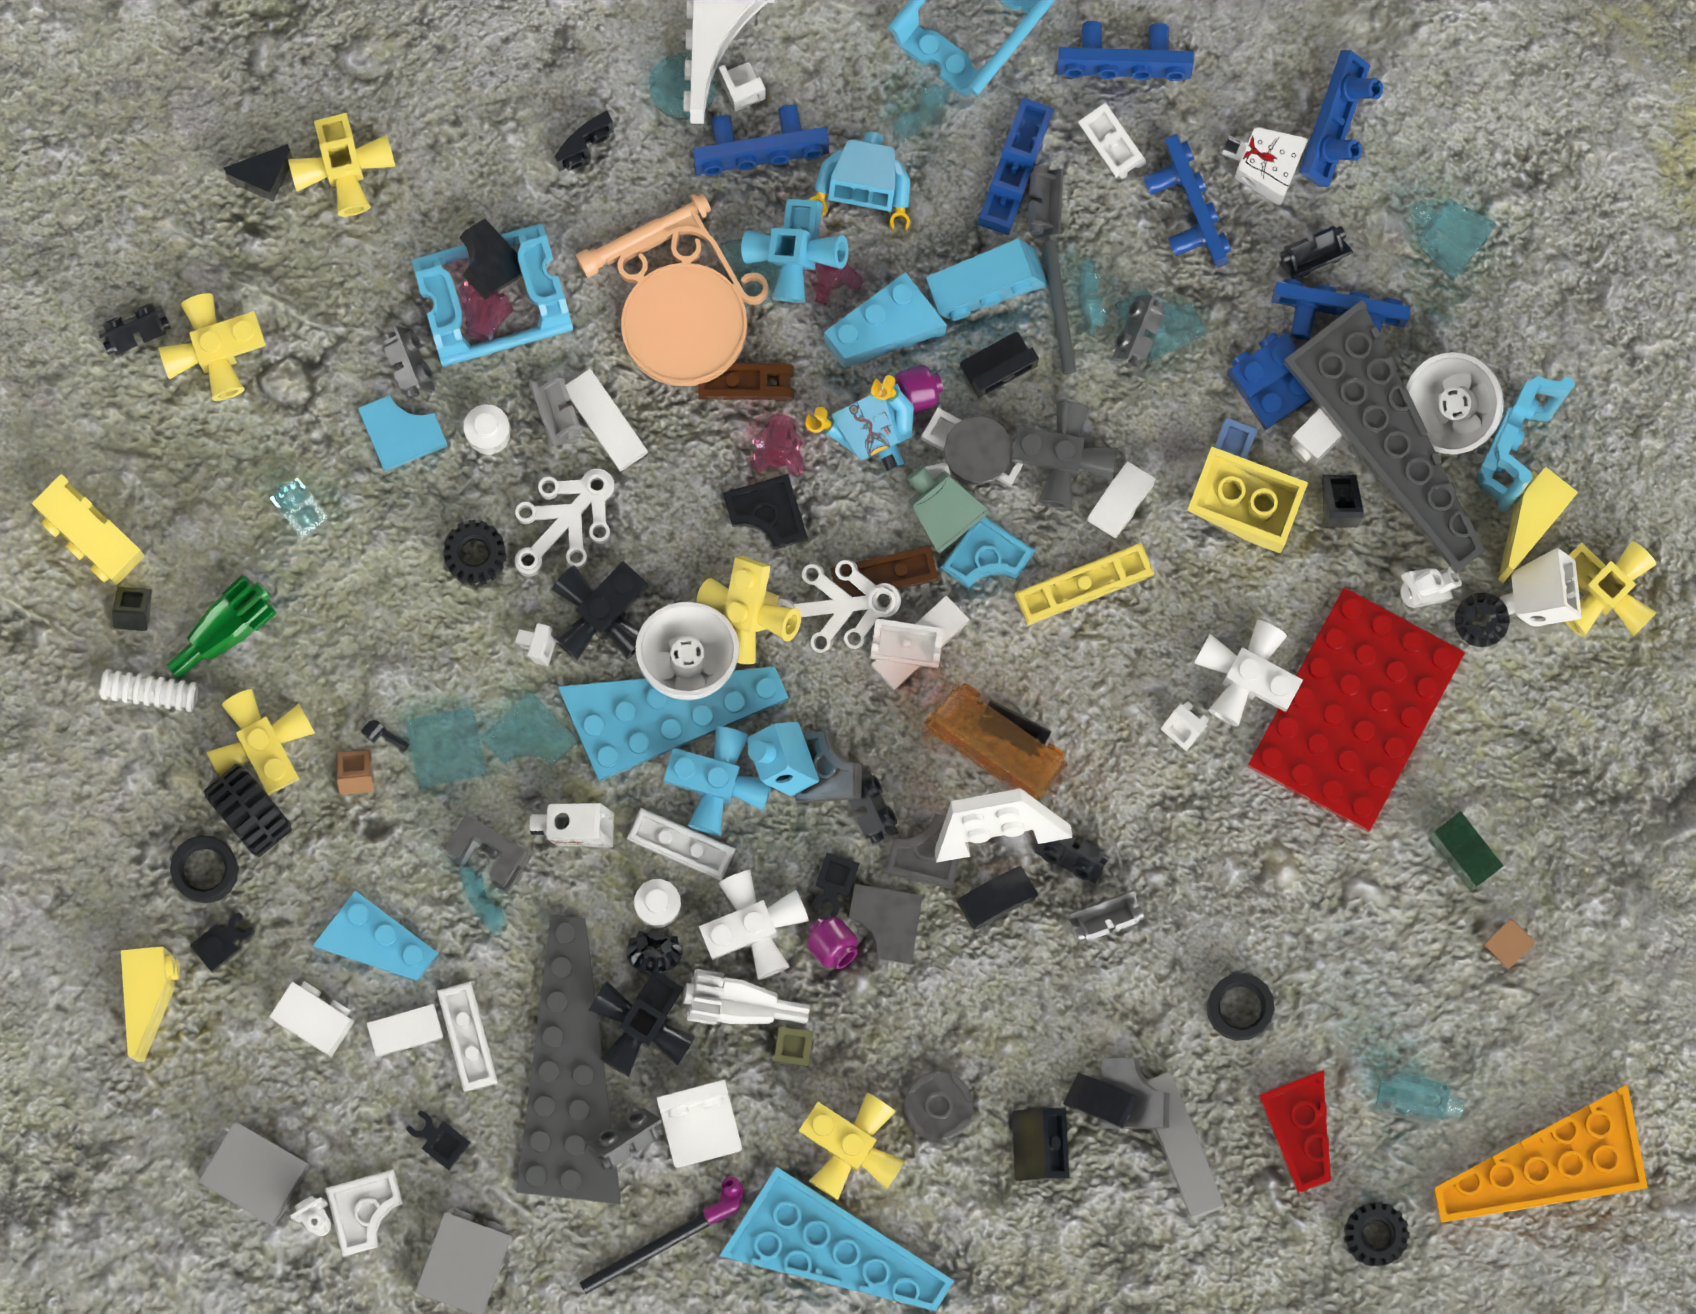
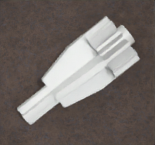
[683,969,810,1025]

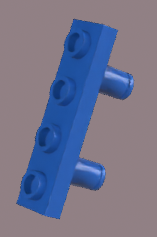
[1057,21,1194,81]
[1299,50,1383,187]
[693,104,829,176]
[1143,134,1232,268]
[1271,279,1411,340]

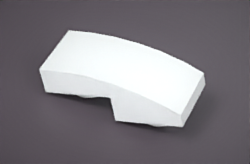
[1087,461,1156,538]

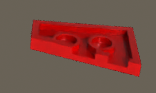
[1258,1070,1331,1194]

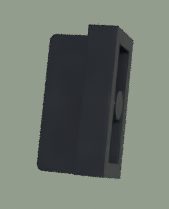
[960,332,1039,399]
[1012,1107,1070,1181]

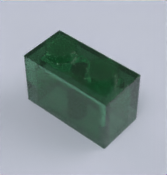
[1428,811,1503,892]

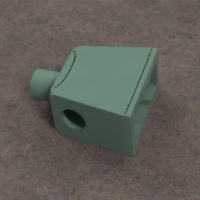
[907,466,989,553]

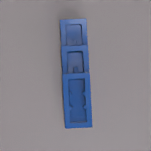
[977,98,1054,236]

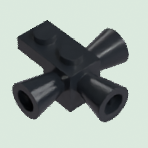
[551,561,648,661]
[588,973,695,1077]

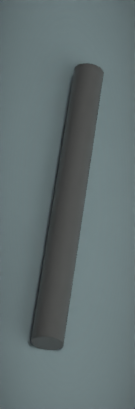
[1042,240,1076,374]

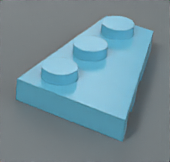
[313,891,439,982]

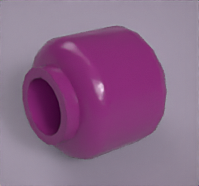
[895,365,943,413]
[807,917,858,969]

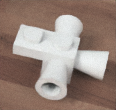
[1194,620,1303,727]
[699,870,809,980]

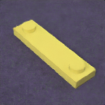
[1014,543,1155,626]

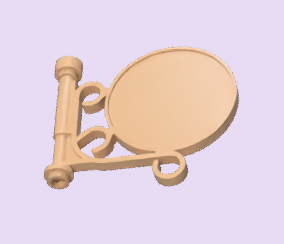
[575,193,769,387]

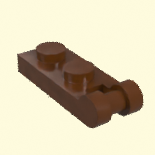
[698,363,794,402]

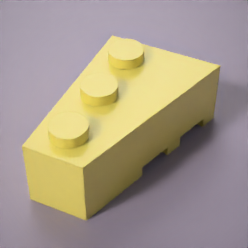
[32,474,145,586]

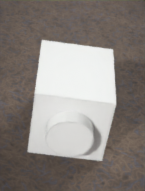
[1289,408,1343,466]

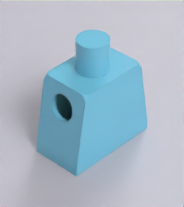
[747,722,820,796]

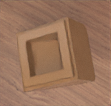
[336,750,374,795]
[1484,918,1535,969]

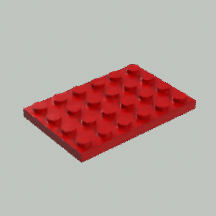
[1247,587,1465,833]

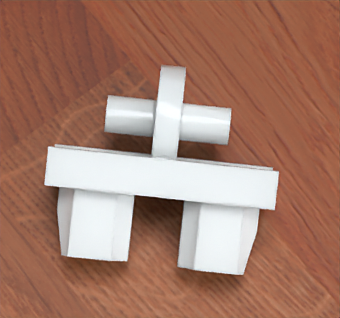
[1400,567,1462,608]

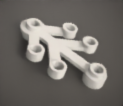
[515,469,614,577]
[777,559,901,653]

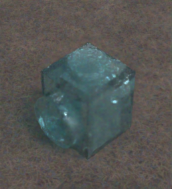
[270,478,328,539]

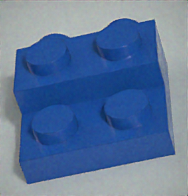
[1228,333,1313,430]

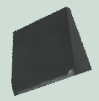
[112,587,152,631]

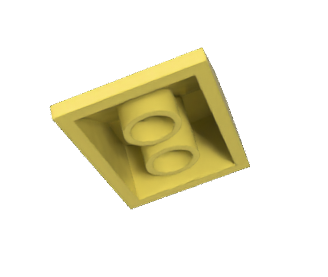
[1187,446,1308,553]
[1498,467,1578,583]
[121,946,180,1062]

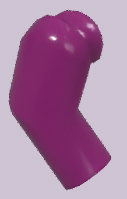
[702,1177,744,1225]

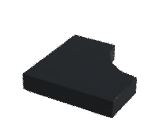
[459,218,522,300]
[723,474,808,550]

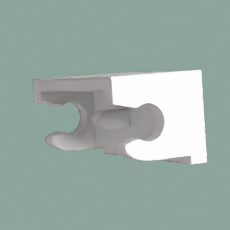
[1078,102,1147,179]
[870,619,944,669]

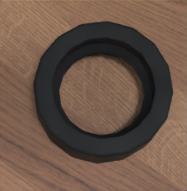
[170,835,239,903]
[1207,973,1275,1041]

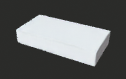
[367,1004,444,1058]

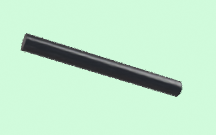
[579,1214,709,1294]

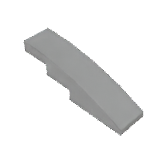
[1147,1072,1224,1220]

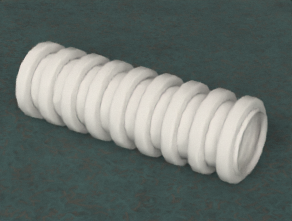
[99,669,198,713]

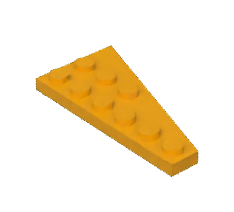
[1433,1084,1648,1223]

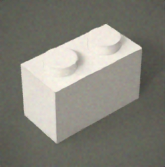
[269,981,354,1057]

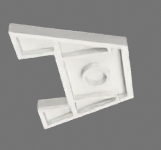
[935,788,1072,863]

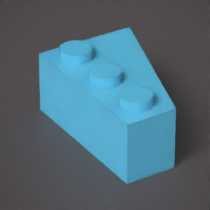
[926,238,1049,321]
[824,272,947,368]

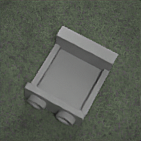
[198,1121,311,1227]
[415,1209,513,1314]

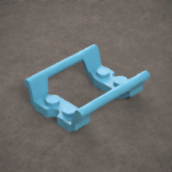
[887,0,1055,97]
[412,223,573,367]
[1477,376,1575,512]

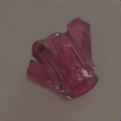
[807,247,864,306]
[459,280,514,340]
[750,414,805,476]

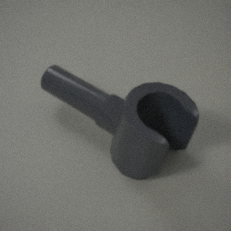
[361,720,410,751]

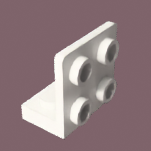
[657,1080,742,1168]

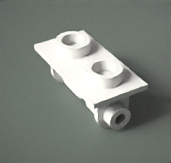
[290,1196,331,1236]

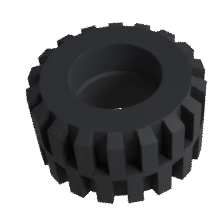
[204,764,292,857]

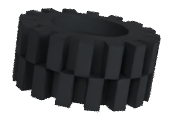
[443,520,507,586]
[1343,1202,1410,1267]

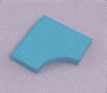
[358,395,448,472]
[940,517,1036,589]

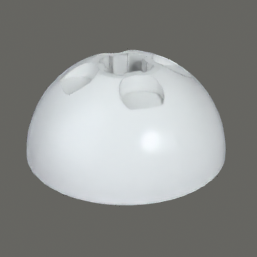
[1405,352,1504,454]
[636,602,739,700]

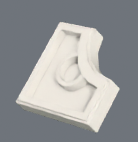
[325,1169,403,1257]

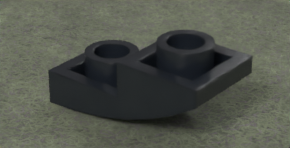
[555,111,614,171]
[956,866,1038,931]
[1063,1073,1137,1129]

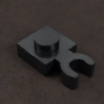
[813,852,860,917]
[190,913,255,973]
[406,1111,472,1171]

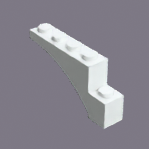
[684,0,775,124]

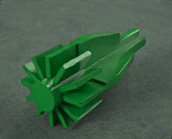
[166,575,277,679]

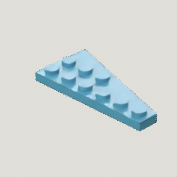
[558,667,789,782]
[719,1167,954,1311]

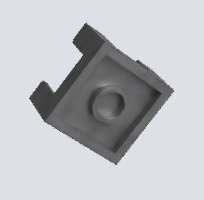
[444,814,530,894]

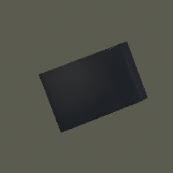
[224,144,293,202]
[1322,475,1364,528]

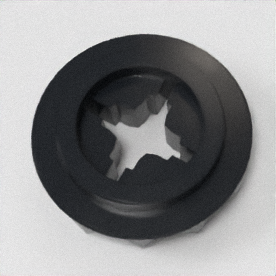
[1455,593,1510,647]
[626,928,682,973]

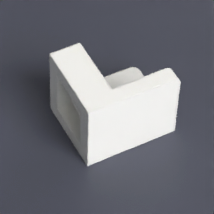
[718,63,765,112]

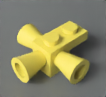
[288,113,396,217]
[158,293,266,401]
[1565,541,1657,637]
[697,556,801,664]
[207,689,315,795]
[799,1093,906,1200]

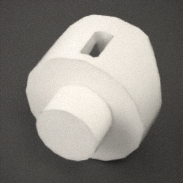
[463,404,510,455]
[634,879,681,928]

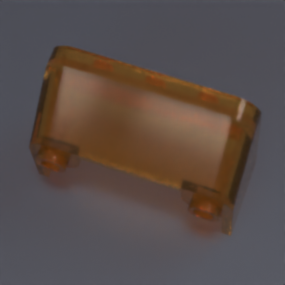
[921,683,1068,804]

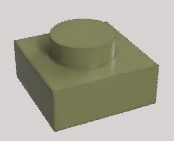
[774,1027,813,1067]

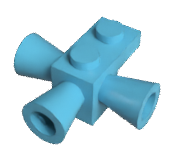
[741,199,848,303]
[663,726,771,836]

